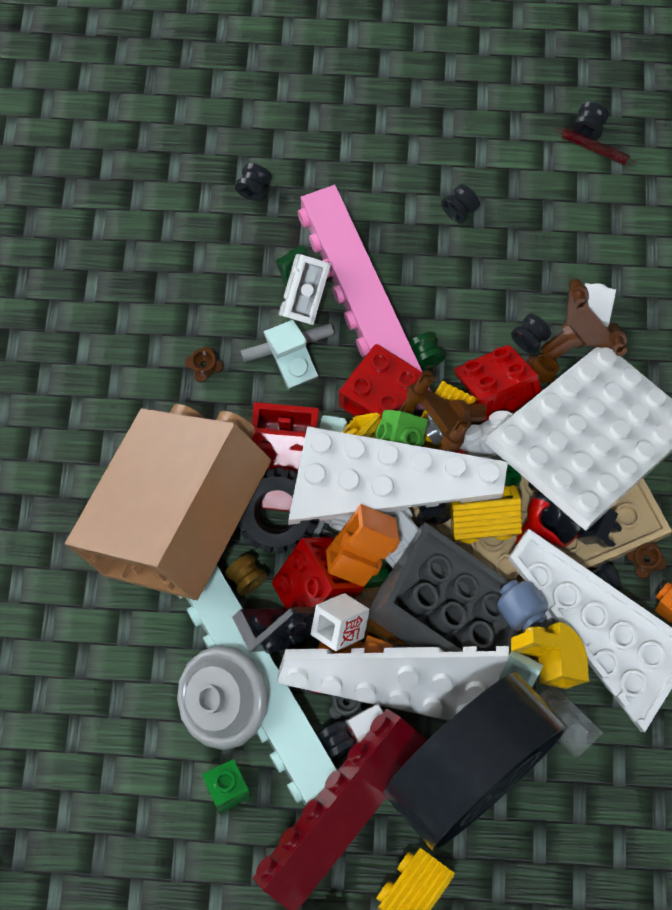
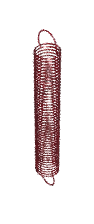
[554,127,636,165]

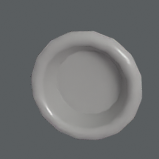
[177,645,268,750]

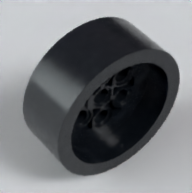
[383,672,568,851]

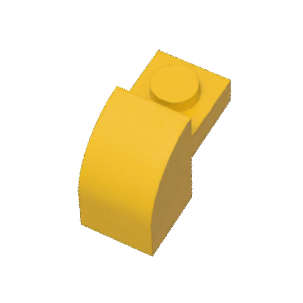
[511,622,589,689]

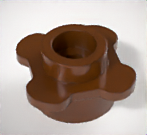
[185,347,223,382]
[527,354,559,384]
[627,542,666,578]

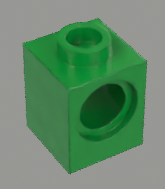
[202,759,251,814]

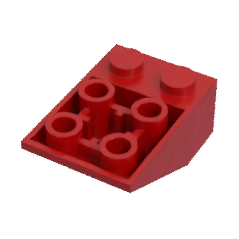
[251,402,320,512]

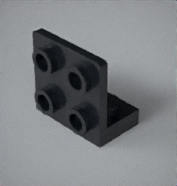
[232,607,316,654]

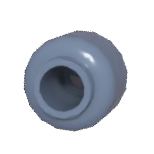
[497,580,548,632]

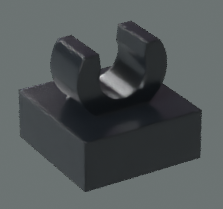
[577,508,622,548]

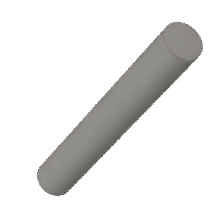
[240,323,334,363]

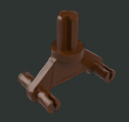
[541,279,627,360]
[400,371,487,452]

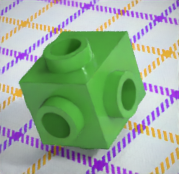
[376,410,428,447]

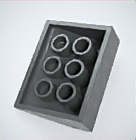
[368,523,518,652]

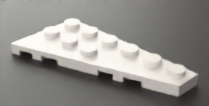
[288,426,508,525]
[508,529,672,732]
[277,646,509,720]

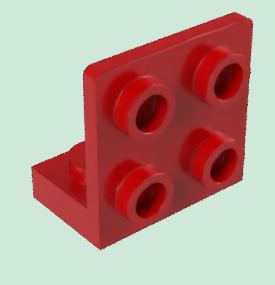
[339,344,422,419]
[454,345,541,424]
[272,537,364,610]

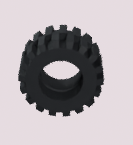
[237,468,319,554]

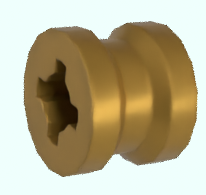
[225,554,267,596]

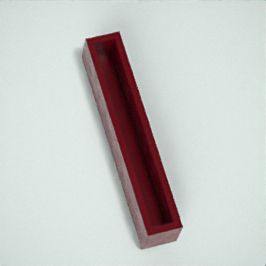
[252,709,427,910]

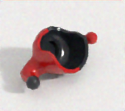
[516,492,582,547]

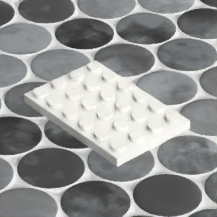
[484,347,672,531]

